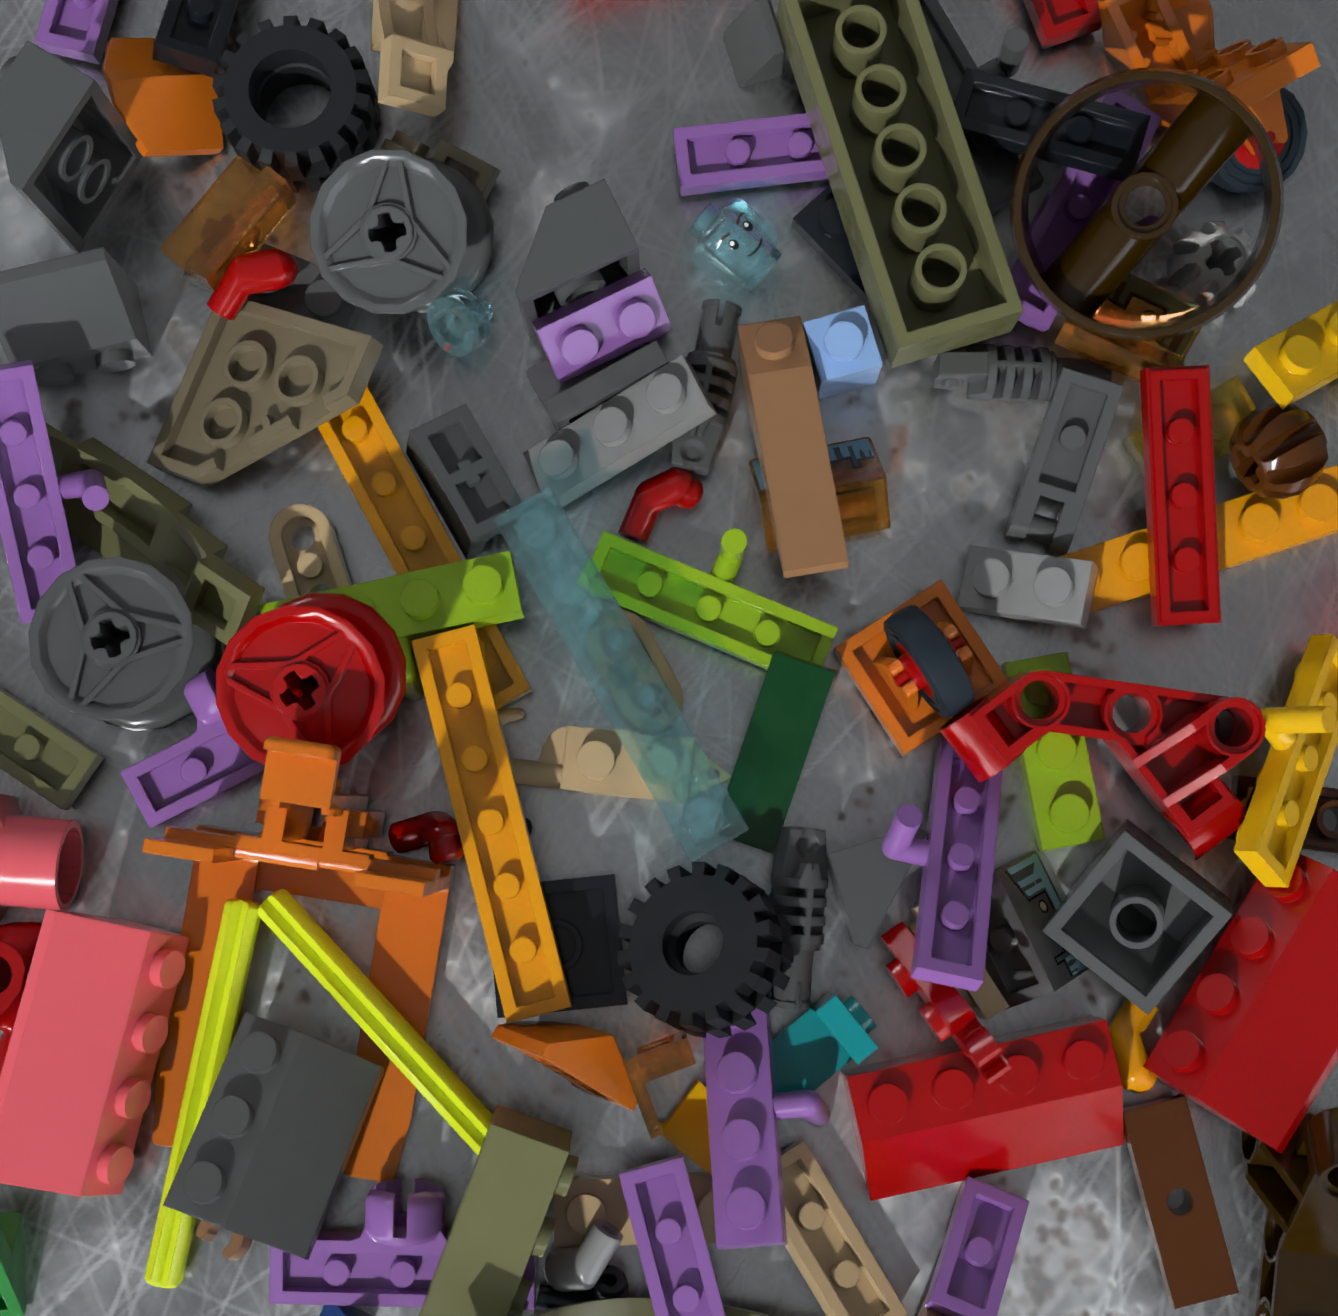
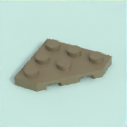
[147,300,384,487]

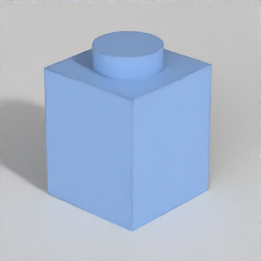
[803,305,883,400]

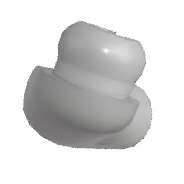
[543,1219,623,1292]

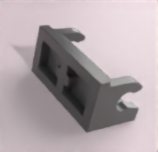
[406,404,528,559]

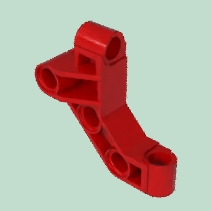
[940,670,1266,860]

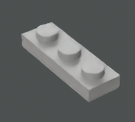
[523,354,717,511]

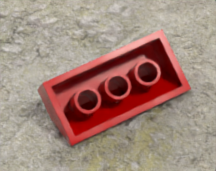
[1143,854,1338,1154]
[841,1015,1124,1201]

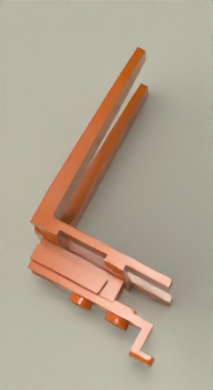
[142,736,456,1182]

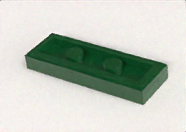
[713,650,835,854]

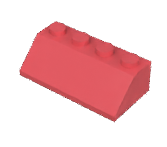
[0,908,190,1197]

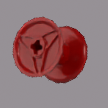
[216,593,406,766]

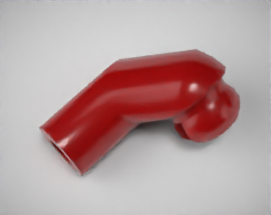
[207,249,298,320]
[618,467,704,545]
[388,811,464,864]

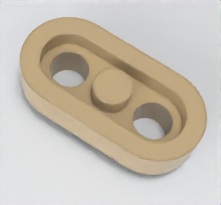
[268,504,352,599]

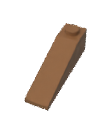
[737,316,849,578]

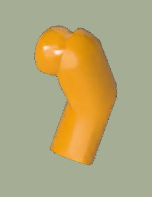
[1108,998,1159,1094]

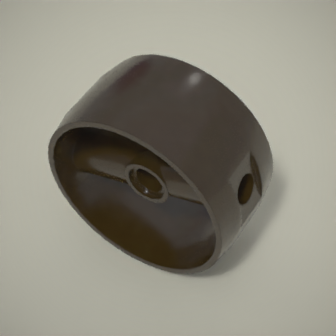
[1010,67,1284,341]

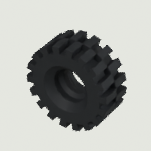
[617,862,794,1038]

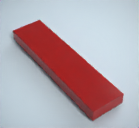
[1140,365,1221,626]

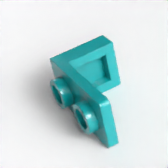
[772,991,878,1093]

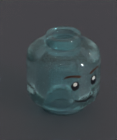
[687,198,782,292]

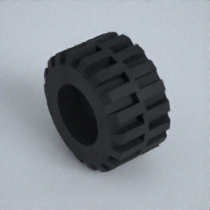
[212,15,380,193]

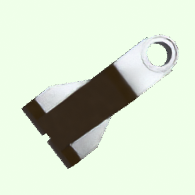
[1241,1107,1338,1316]

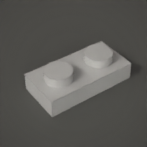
[957,545,1098,629]

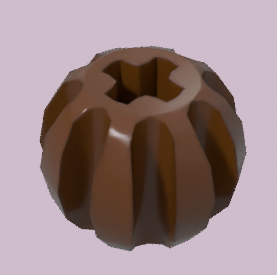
[1229,403,1329,499]

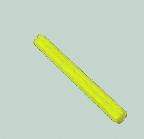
[257,889,493,1155]
[144,898,261,1288]

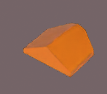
[1098,0,1219,105]
[102,38,224,157]
[491,1020,639,1111]

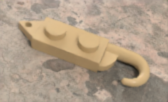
[498,708,731,805]

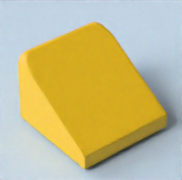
[658,1079,712,1176]

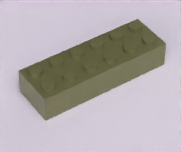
[777,0,1024,368]

